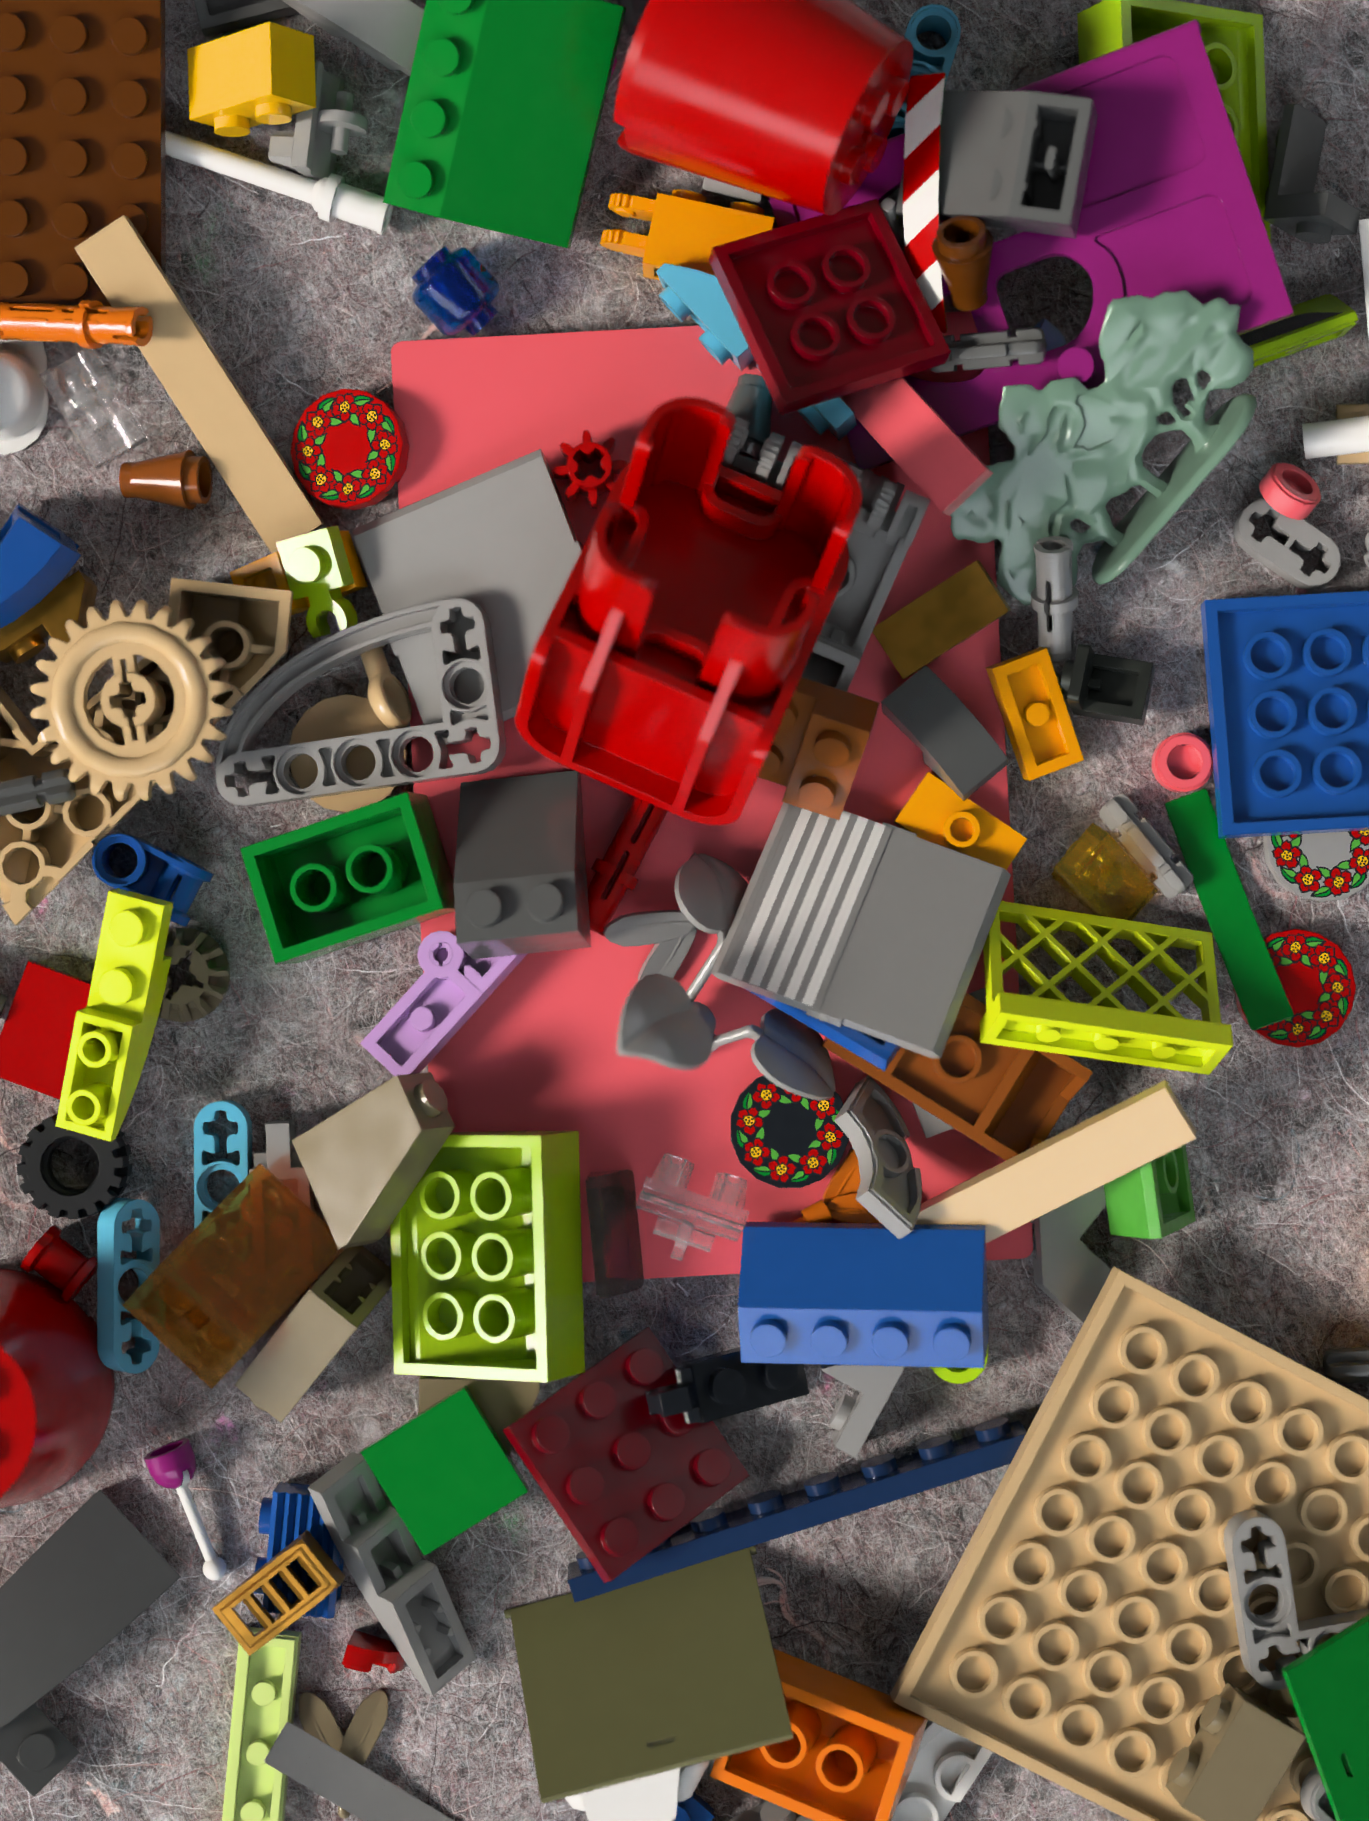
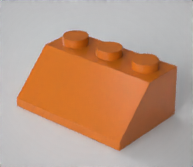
[710,1648,928,1821]

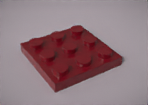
[709,198,951,415]
[502,1326,750,1583]

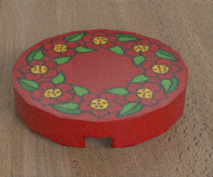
[291,389,410,510]
[1233,929,1356,1048]

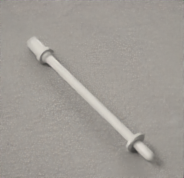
[165,130,394,235]

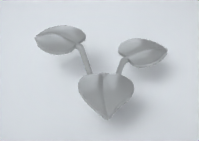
[617,853,835,1100]

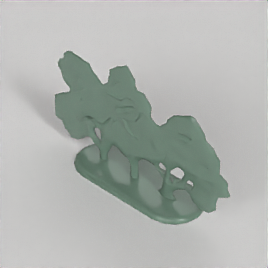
[950,290,1257,606]

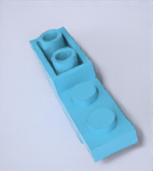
[656,263,857,441]

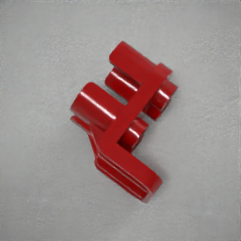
[515,397,862,825]

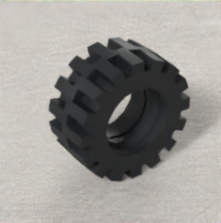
[17,1114,133,1219]

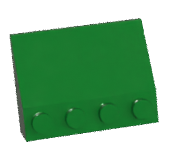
[383,0,627,248]

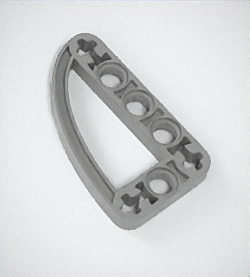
[215,598,506,807]

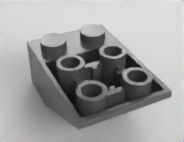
[896,91,1098,238]

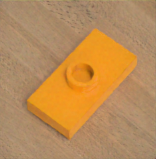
[894,772,1027,870]

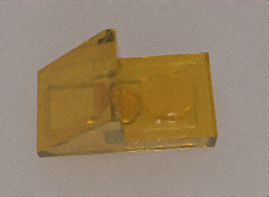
[1051,822,1158,921]

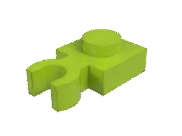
[276,525,358,638]

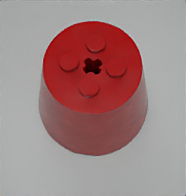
[614,0,913,216]
[0,1269,115,1508]

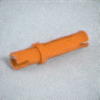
[0,300,153,349]

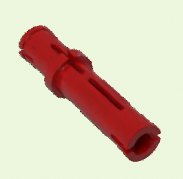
[588,797,668,936]

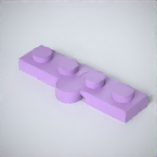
[360,931,527,1076]

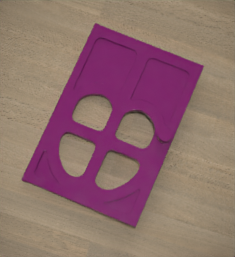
[766,19,1294,470]

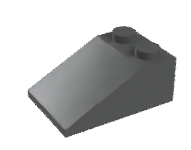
[454,770,591,959]

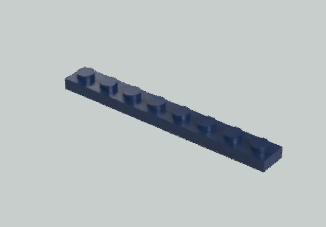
[568,1417,1027,1603]

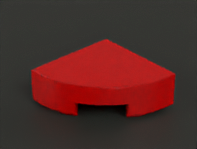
[342,1630,406,1674]

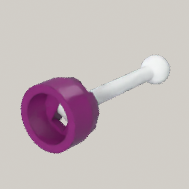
[144,1438,227,1581]

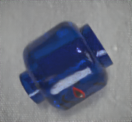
[411,245,499,336]

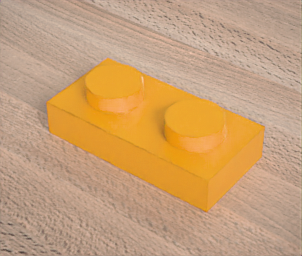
[986,647,1084,781]

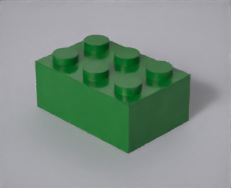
[240,792,455,964]

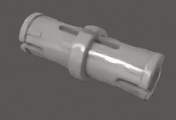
[1031,536,1079,661]

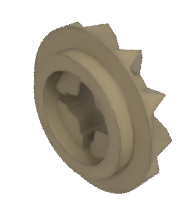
[159,927,230,1022]

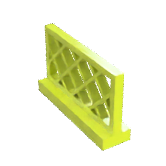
[979,901,1233,1075]

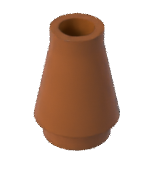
[119,450,213,510]

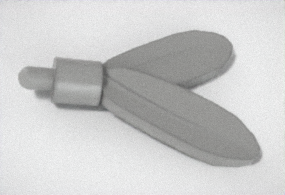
[603,910,699,981]

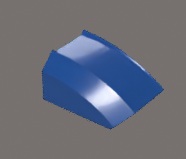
[0,503,81,629]

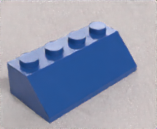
[738,1222,989,1368]

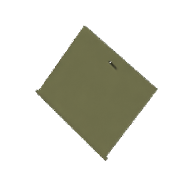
[504,1545,794,1804]

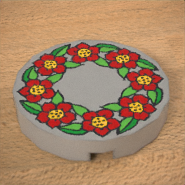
[1263,830,1369,903]

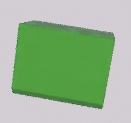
[1104,1145,1196,1239]

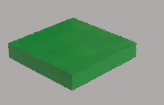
[361,1385,529,1556]

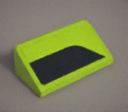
[1239,294,1359,368]

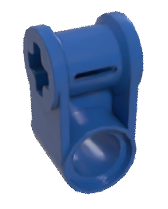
[92,833,214,927]

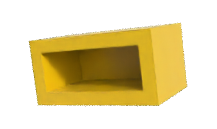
[187,21,316,137]

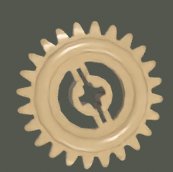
[30,599,233,801]

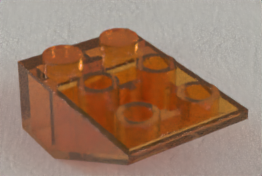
[123,1163,345,1389]

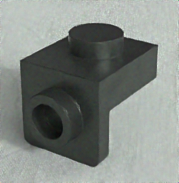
[1060,644,1155,726]

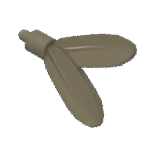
[298,1689,388,1819]

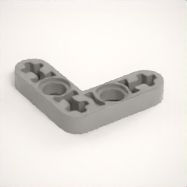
[1224,1510,1369,1690]

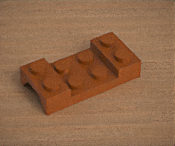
[758,677,879,820]
[821,993,1093,1160]

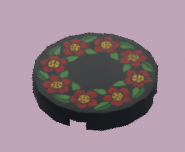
[731,1075,849,1188]

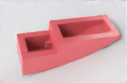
[840,377,993,516]

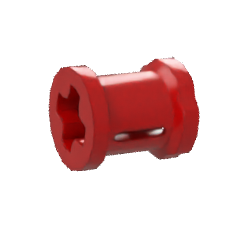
[20,1225,97,1304]

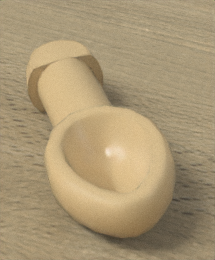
[360,645,412,730]

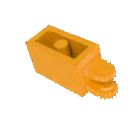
[600,189,775,280]

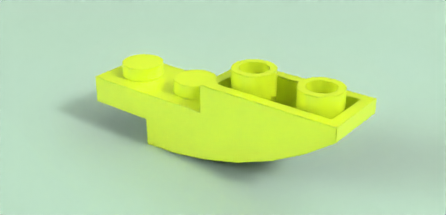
[55,888,174,1142]

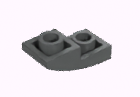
[881,665,1008,801]

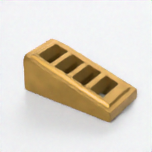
[212,1530,345,1656]

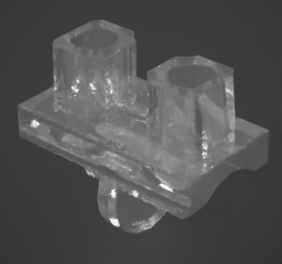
[39,348,148,470]
[635,1153,750,1261]

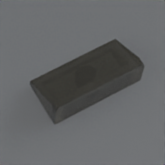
[585,1169,644,1299]

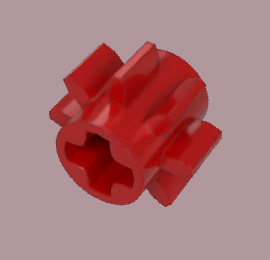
[553,430,627,509]

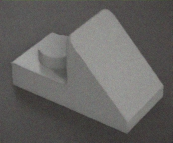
[819,1365,906,1458]

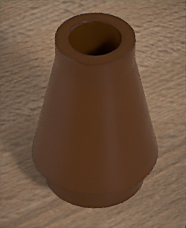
[932,215,994,311]

